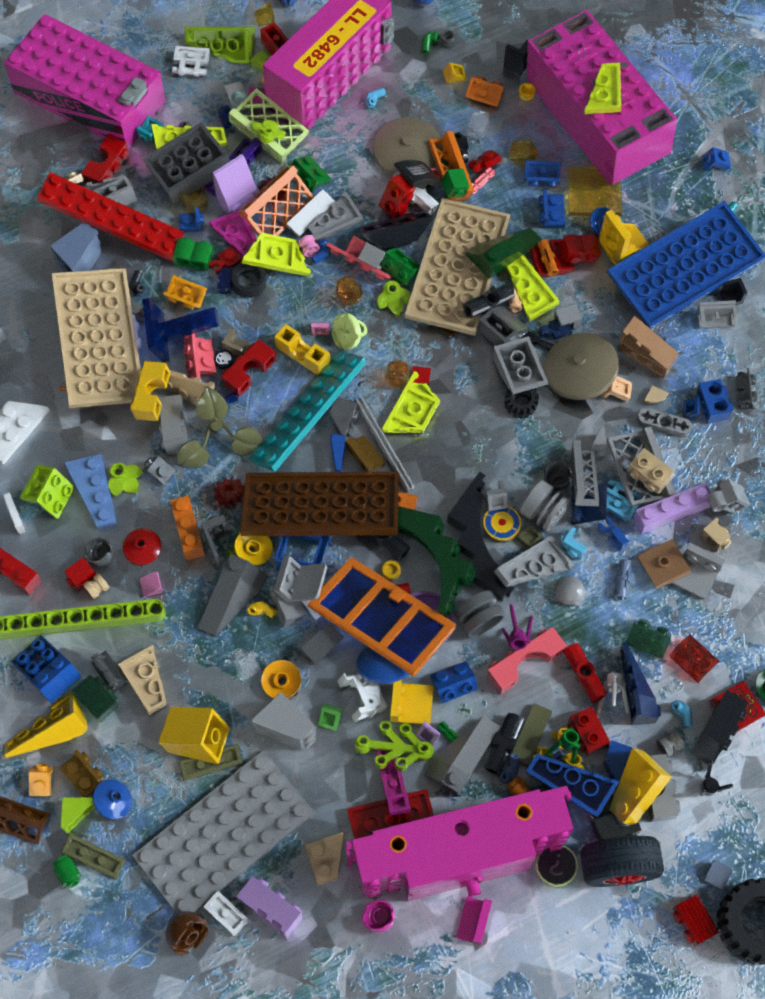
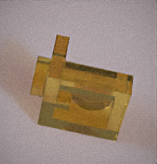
[509,141,538,161]

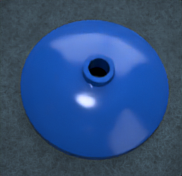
[356,640,416,683]

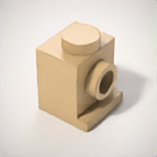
[700,517,732,552]

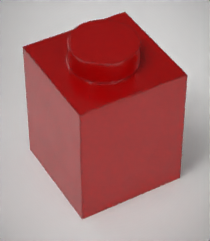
[64,557,96,592]

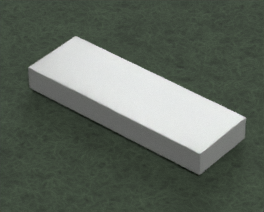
[286,190,334,238]

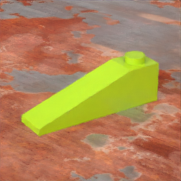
[184,26,256,63]

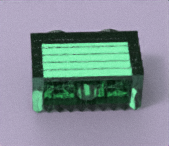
[71,674,119,723]

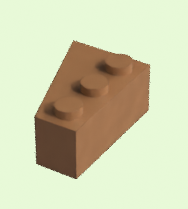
[617,316,679,378]

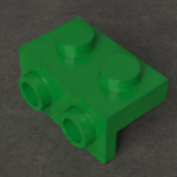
[291,155,331,194]

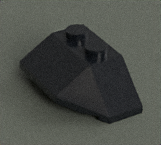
[358,210,432,249]

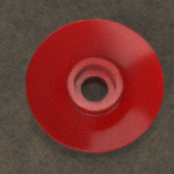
[122,528,161,565]

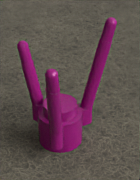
[501,604,533,650]

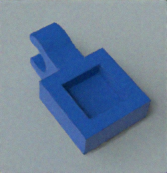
[598,518,629,552]

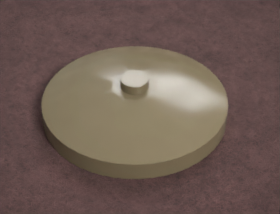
[373,117,443,177]
[544,333,619,400]

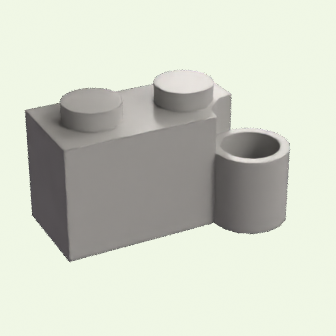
[707,479,751,514]

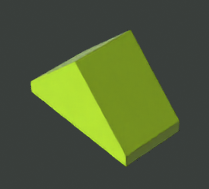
[61,797,95,834]

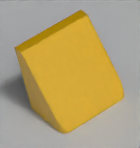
[443,63,467,84]

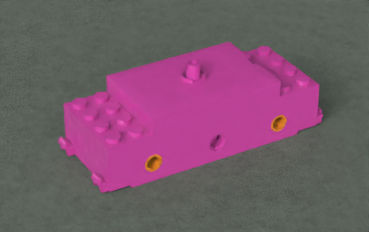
[346,786,573,902]

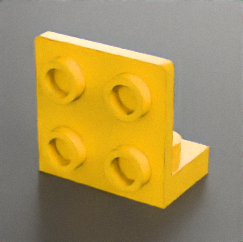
[390,679,433,725]

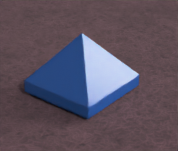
[683,396,700,419]

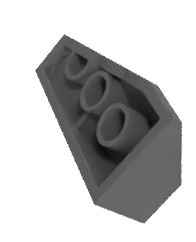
[198,554,268,637]

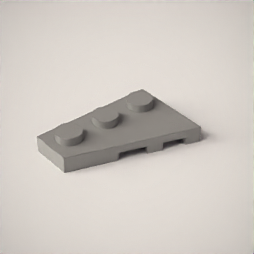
[308,191,363,243]

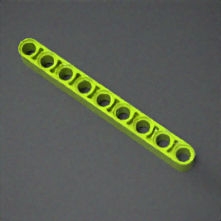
[0,599,166,640]

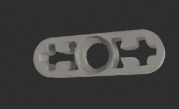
[637,408,692,437]

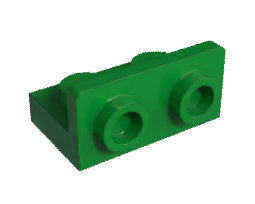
[379,248,420,286]

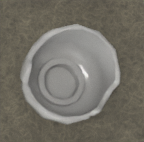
[555,576,586,606]

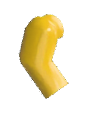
[247,601,277,619]

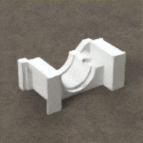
[337,672,387,723]

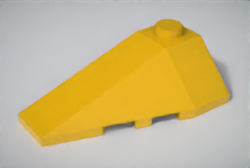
[4,693,88,758]

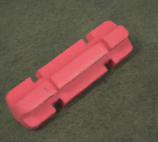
[472,167,495,195]

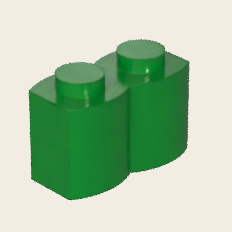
[172,238,214,271]

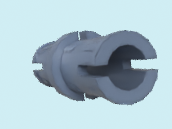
[613,559,632,600]

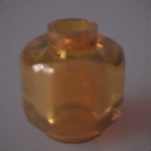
[385,360,410,388]

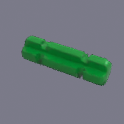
[436,721,459,743]

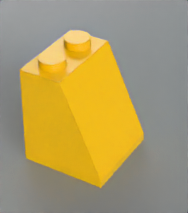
[158,707,230,764]

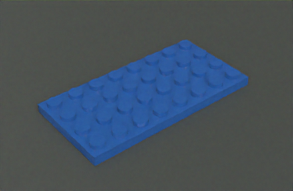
[607,201,765,329]

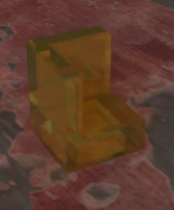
[181,192,208,213]

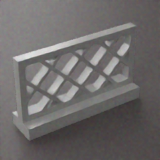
[606,426,676,507]

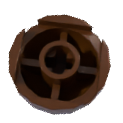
[165,911,208,956]

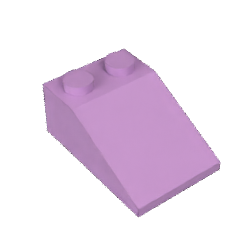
[213,154,258,214]

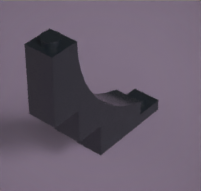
[447,472,515,602]

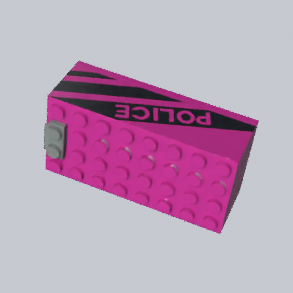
[4,14,166,150]

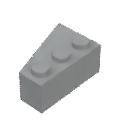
[83,175,137,206]
[158,394,188,456]

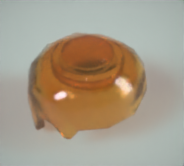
[335,276,363,306]

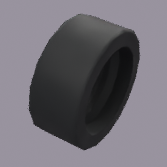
[231,263,266,298]

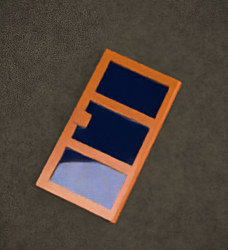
[307,557,456,677]

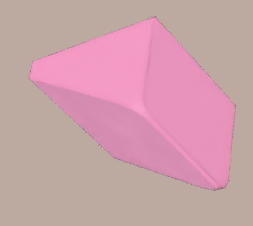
[311,322,330,335]
[140,571,163,597]

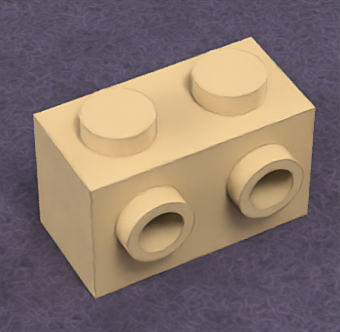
[628,448,674,494]

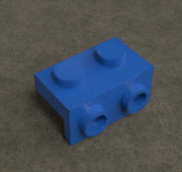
[524,160,561,187]
[430,661,478,704]

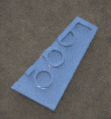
[64,454,117,529]

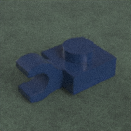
[538,319,572,340]

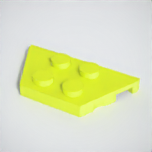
[242,233,311,277]
[382,371,440,433]

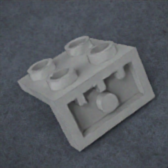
[671,542,725,599]

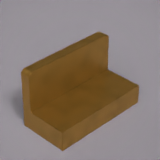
[345,435,385,472]

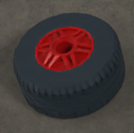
[580,836,664,887]

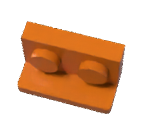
[465,76,505,108]

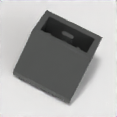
[478,306,530,346]

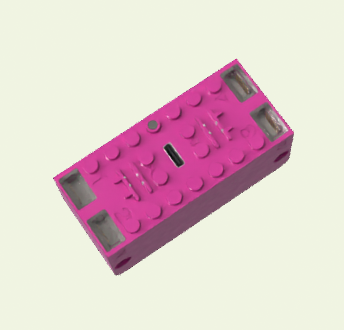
[527,10,677,186]

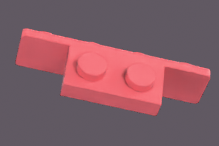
[326,236,392,281]
[181,322,216,379]

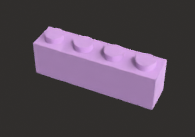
[633,482,711,535]

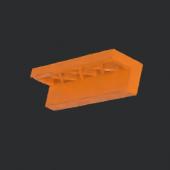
[428,131,474,201]

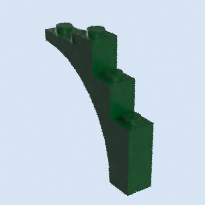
[398,506,476,618]

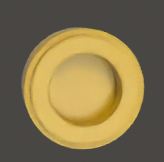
[518,83,536,100]
[381,560,401,581]

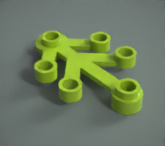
[355,721,434,772]

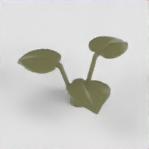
[177,387,264,468]

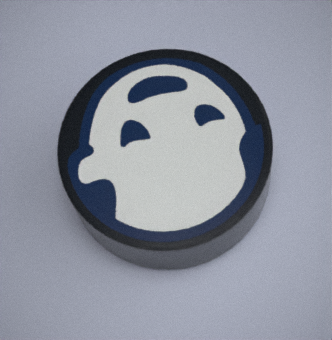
[214,350,233,369]

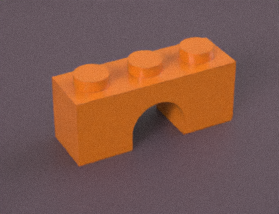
[170,495,205,560]

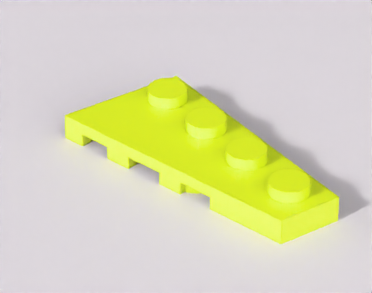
[151,124,227,150]
[506,255,560,322]

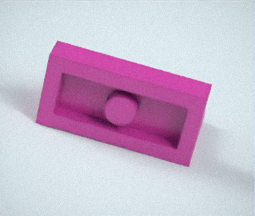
[456,897,492,945]

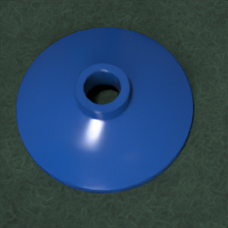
[93,779,132,820]

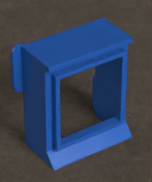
[274,536,332,571]

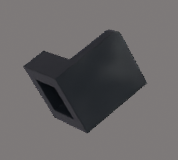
[720,278,747,305]

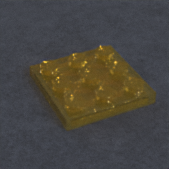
[567,167,622,217]

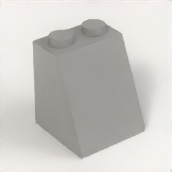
[251,692,316,750]

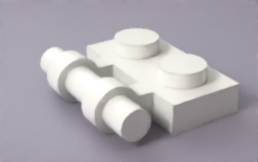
[172,46,210,77]

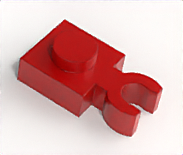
[468,150,502,173]
[209,245,243,275]

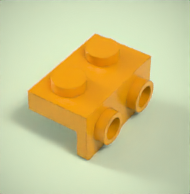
[163,275,208,310]

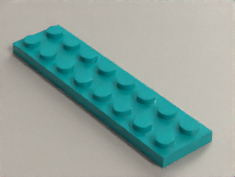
[248,350,367,472]

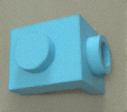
[561,527,587,560]

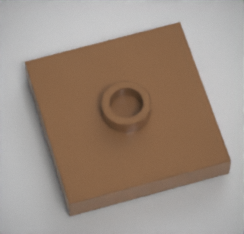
[637,539,691,589]

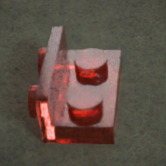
[669,634,720,683]

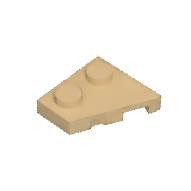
[305,832,344,886]

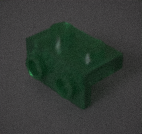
[626,618,672,659]

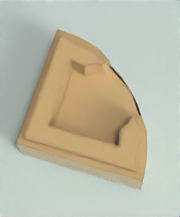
[644,385,669,405]

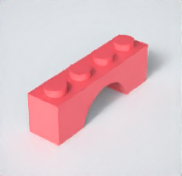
[487,627,567,694]

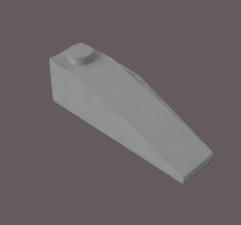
[424,716,501,796]

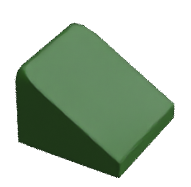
[317,703,343,731]

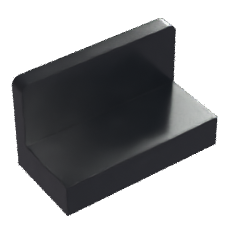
[503,40,528,76]

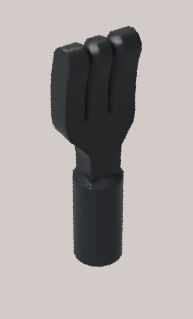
[520,331,554,350]

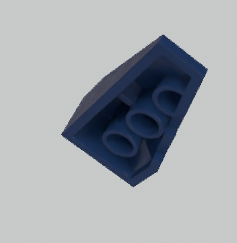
[620,642,661,725]

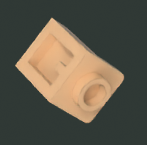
[601,376,632,401]

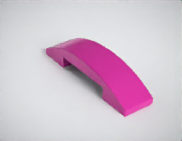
[376,749,411,816]

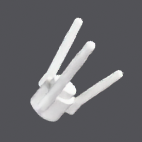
[596,673,629,719]

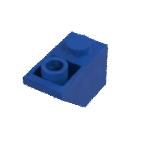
[603,740,632,790]

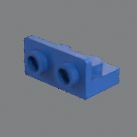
[539,189,565,228]

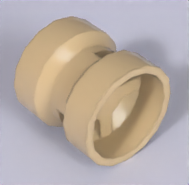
[82,573,110,600]

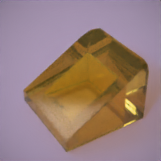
[255,3,275,26]

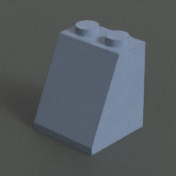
[50,222,102,272]

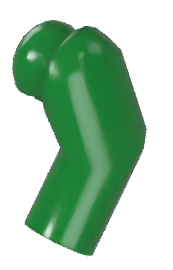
[421,31,439,53]

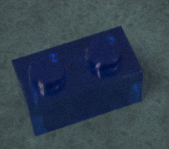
[217,268,232,294]

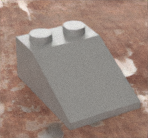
[493,336,548,395]

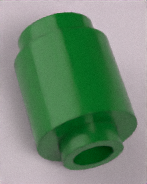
[52,855,81,888]

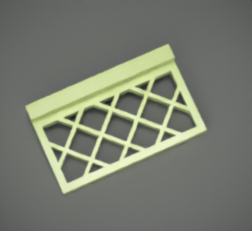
[229,88,309,164]

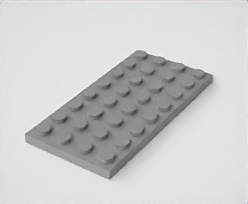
[132,750,315,914]

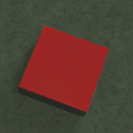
[411,366,431,386]

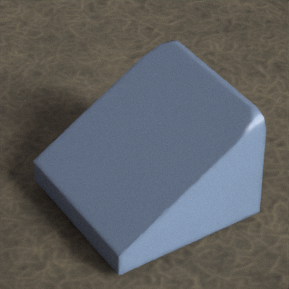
[704,860,733,890]

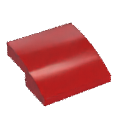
[530,239,575,278]

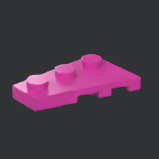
[209,210,257,257]

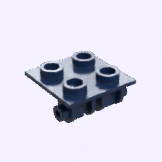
[570,483,607,525]

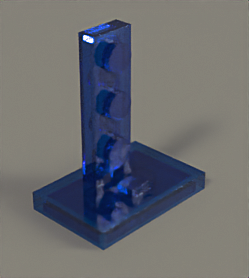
[142,298,219,363]

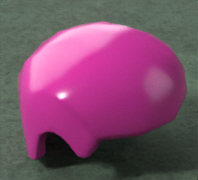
[361,900,395,933]

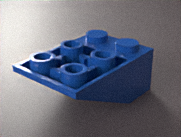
[11,635,82,704]

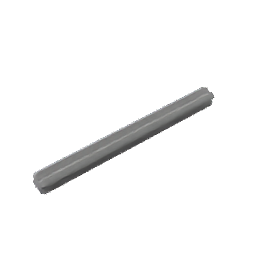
[354,397,414,492]

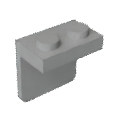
[273,556,327,602]

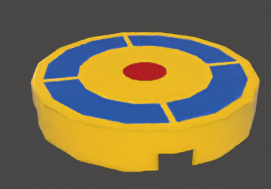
[483,506,521,542]

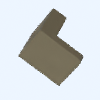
[221,328,250,357]

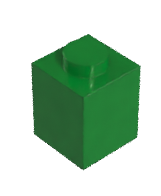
[441,169,470,198]

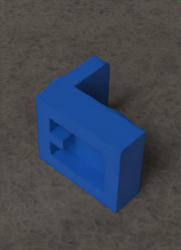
[179,207,204,232]

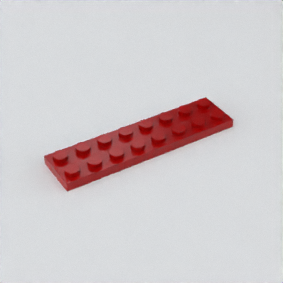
[36,172,184,261]

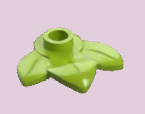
[252,119,286,143]
[377,281,411,316]
[108,463,143,497]

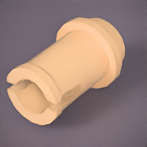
[508,288,523,313]

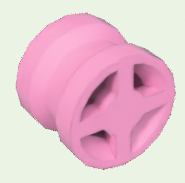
[298,235,320,257]

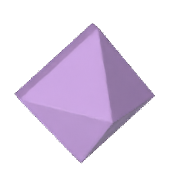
[415,721,441,746]

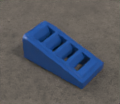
[330,434,346,472]

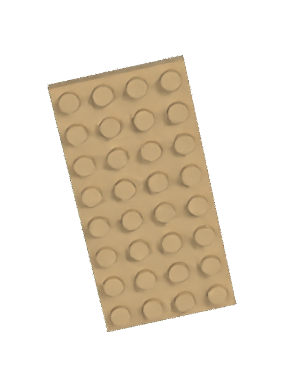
[404,198,511,336]
[52,268,141,408]

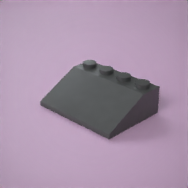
[143,122,230,205]

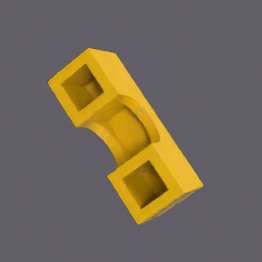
[274,324,330,375]
[130,361,171,421]

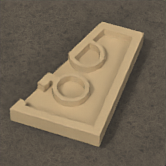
[166,370,215,406]
[118,645,166,715]

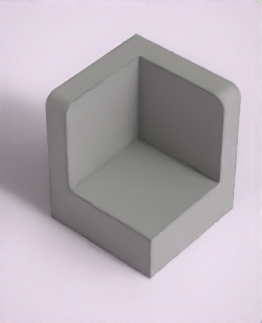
[358,242,385,270]
[554,304,582,330]
[484,480,508,511]

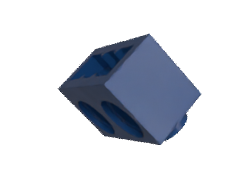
[696,379,733,424]

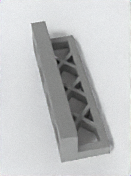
[571,440,599,506]

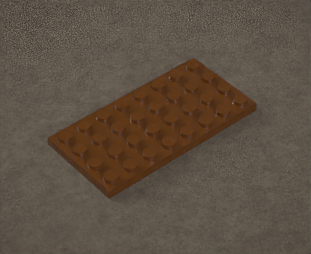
[241,472,398,536]

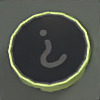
[536,845,578,887]

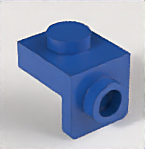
[701,147,731,171]

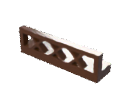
[0,796,51,844]

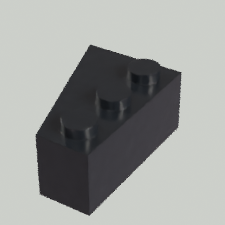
[690,690,748,764]

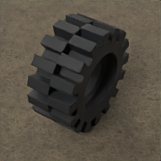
[504,388,539,418]

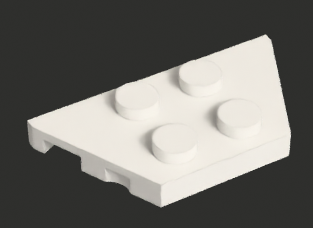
[0,401,50,465]

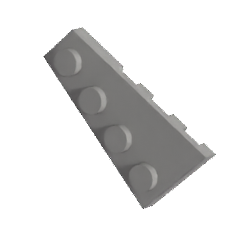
[494,536,575,587]

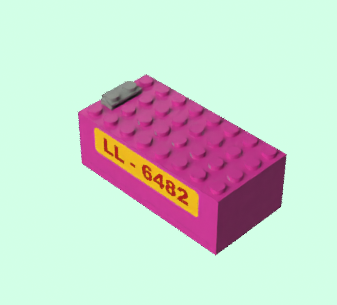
[263,0,394,133]

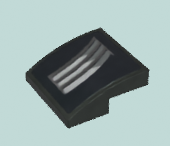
[394,160,443,190]

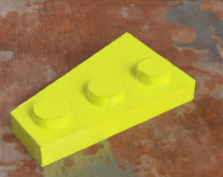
[584,62,621,115]

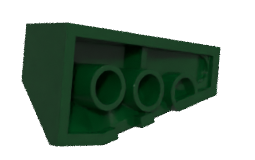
[465,228,542,279]

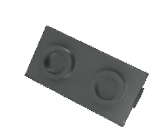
[736,368,758,409]
[91,650,128,694]

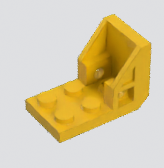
[598,209,649,265]

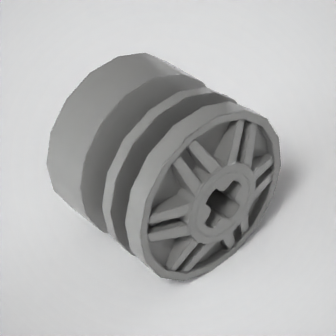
[520,480,570,531]

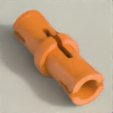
[537,239,559,276]

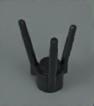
[700,760,734,796]

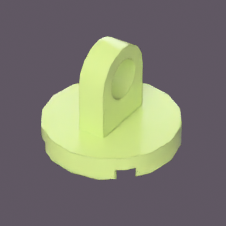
[331,313,367,350]

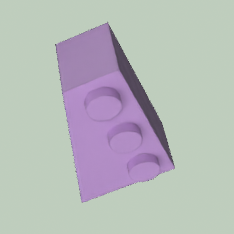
[236,876,303,939]

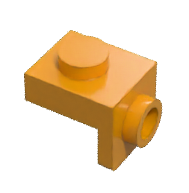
[29,763,53,796]

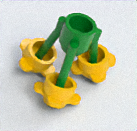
[533,726,584,769]

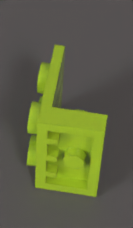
[20,464,74,519]

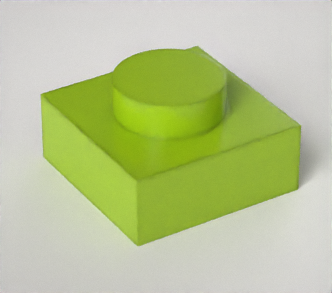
[250,50,271,73]

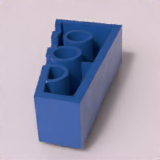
[526,754,619,819]

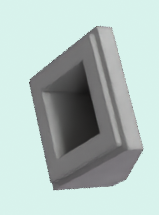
[590,427,607,452]

